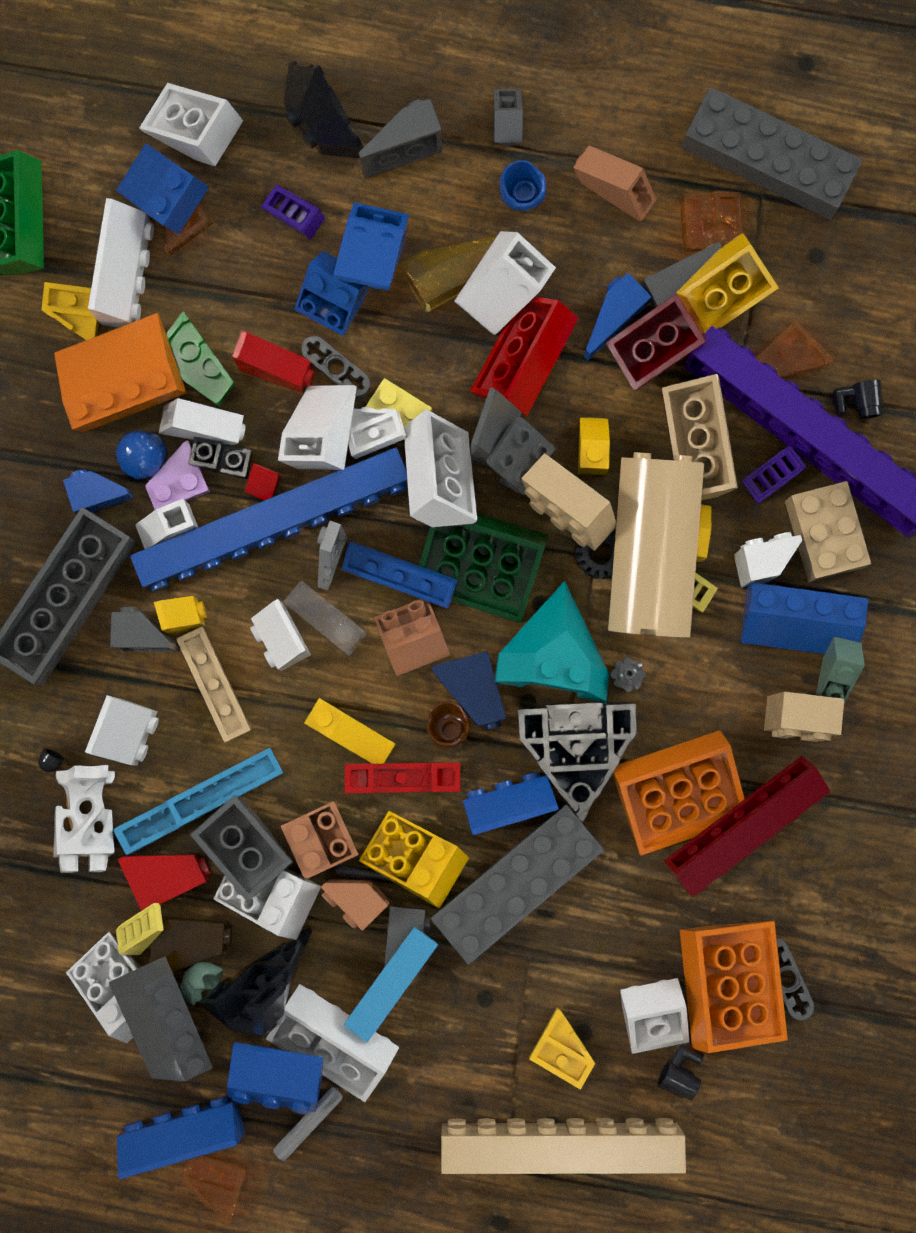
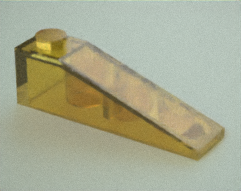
[398,236,497,313]

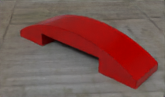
[344,763,460,793]

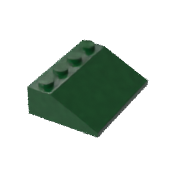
[419,513,549,623]

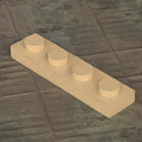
[176,627,252,743]

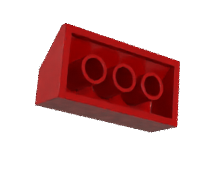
[470,296,579,416]

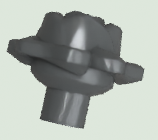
[610,657,646,692]

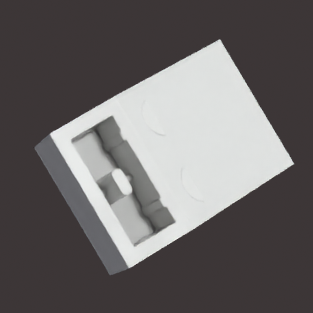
[455,231,556,335]
[278,385,357,470]
[214,868,321,940]
[66,932,142,1043]

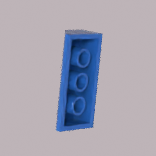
[740,583,868,655]
[117,1095,245,1179]

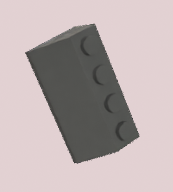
[109,956,213,1081]

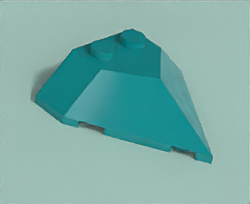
[495,581,609,701]

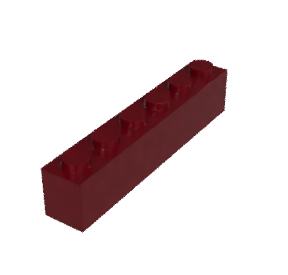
[664,756,831,898]

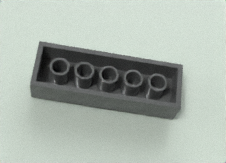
[681,87,863,220]
[0,507,137,686]
[431,804,604,965]

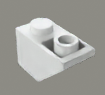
[135,499,198,549]

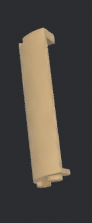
[608,452,704,637]

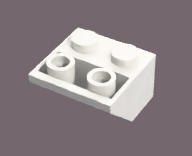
[734,532,802,588]

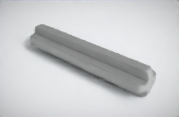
[273,1087,343,1161]

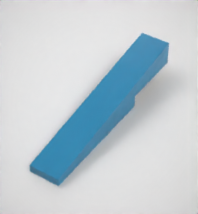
[113,748,283,856]

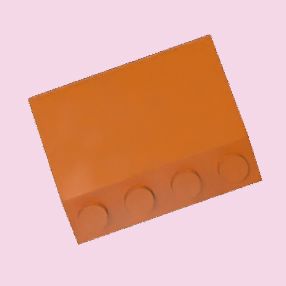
[54,313,187,433]
[612,730,744,856]
[680,921,788,1053]

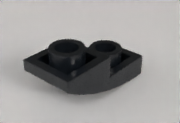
[188,436,253,480]

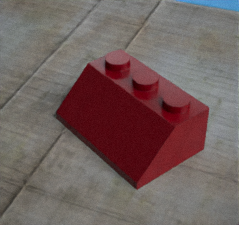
[606,293,707,391]

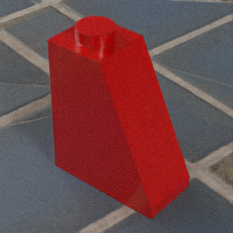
[232,331,315,393]
[118,854,212,911]

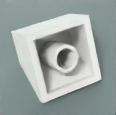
[250,599,311,671]
[620,978,689,1054]

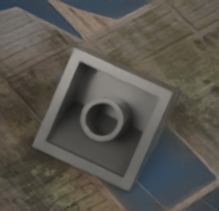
[110,607,180,652]

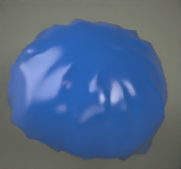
[499,160,546,212]
[116,431,167,479]

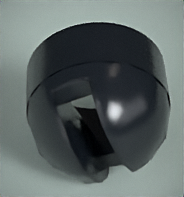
[38,748,64,773]

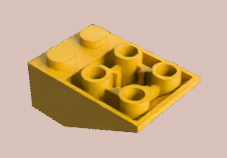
[359,811,469,909]

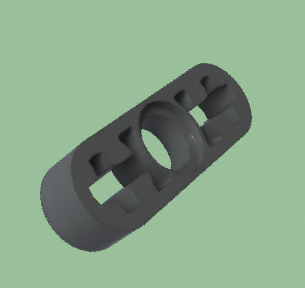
[301,336,371,399]
[776,938,814,1020]

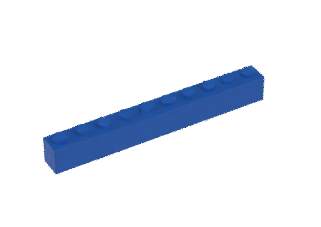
[130,447,408,592]

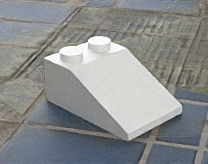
[139,83,243,166]
[85,695,159,765]

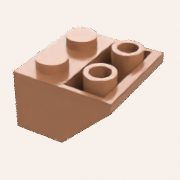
[374,599,450,676]
[281,801,359,880]
[321,879,391,931]

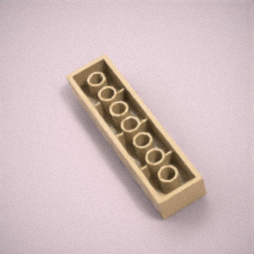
[441,1118,686,1174]

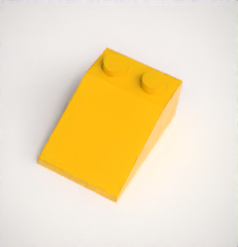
[676,233,779,333]

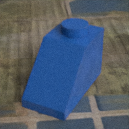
[63,469,134,514]

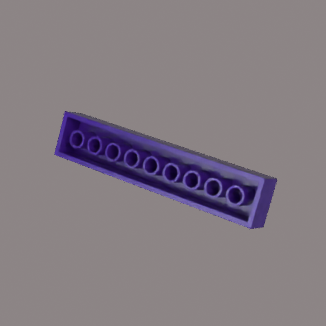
[683,326,916,538]

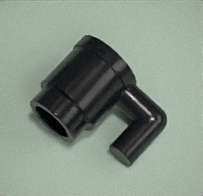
[833,380,884,419]
[657,1044,704,1101]

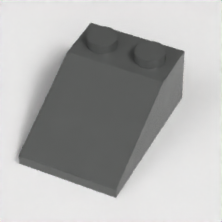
[359,99,442,179]
[471,388,522,467]
[190,795,293,902]

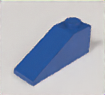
[584,273,651,361]

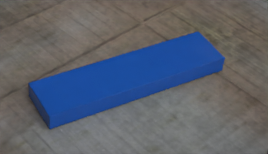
[341,542,458,608]

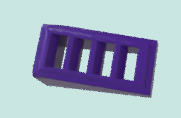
[261,184,325,239]
[741,445,806,504]

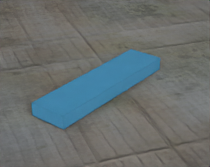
[344,926,438,1043]

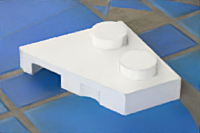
[348,407,407,459]

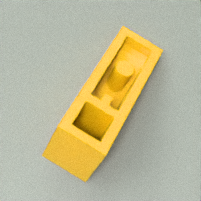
[304,698,395,764]

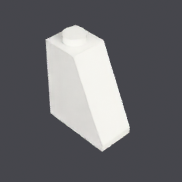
[159,398,245,446]

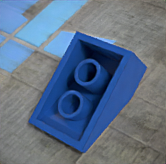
[116,143,209,235]

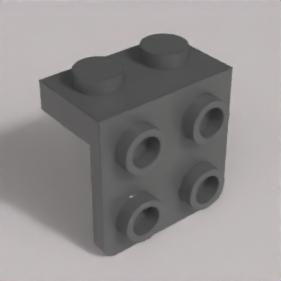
[487,417,556,495]

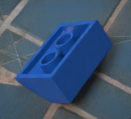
[463,771,559,835]
[227,1042,323,1114]

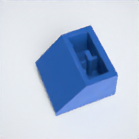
[294,251,369,336]

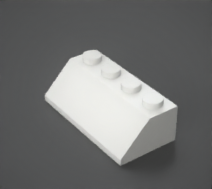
[88,198,154,328]
[404,409,477,527]
[266,984,399,1102]

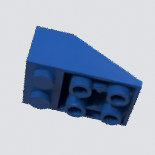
[333,202,409,290]

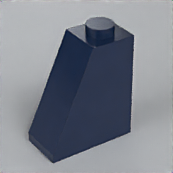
[432,651,506,730]

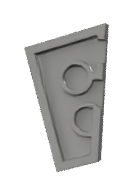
[317,521,347,591]

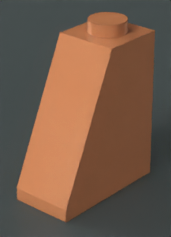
[573,146,657,222]

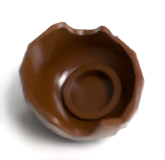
[426,701,471,748]

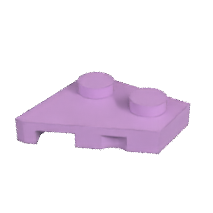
[145,441,210,510]

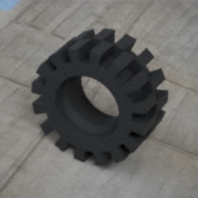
[575,530,616,579]

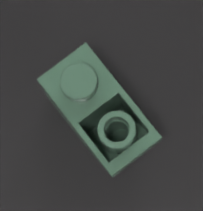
[816,637,865,704]

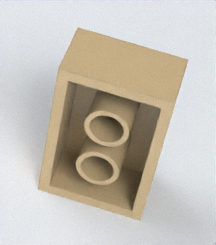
[521,453,616,551]
[785,481,871,583]
[764,692,844,742]

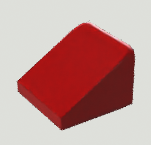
[244,463,282,501]

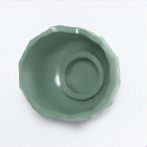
[180,961,223,1006]

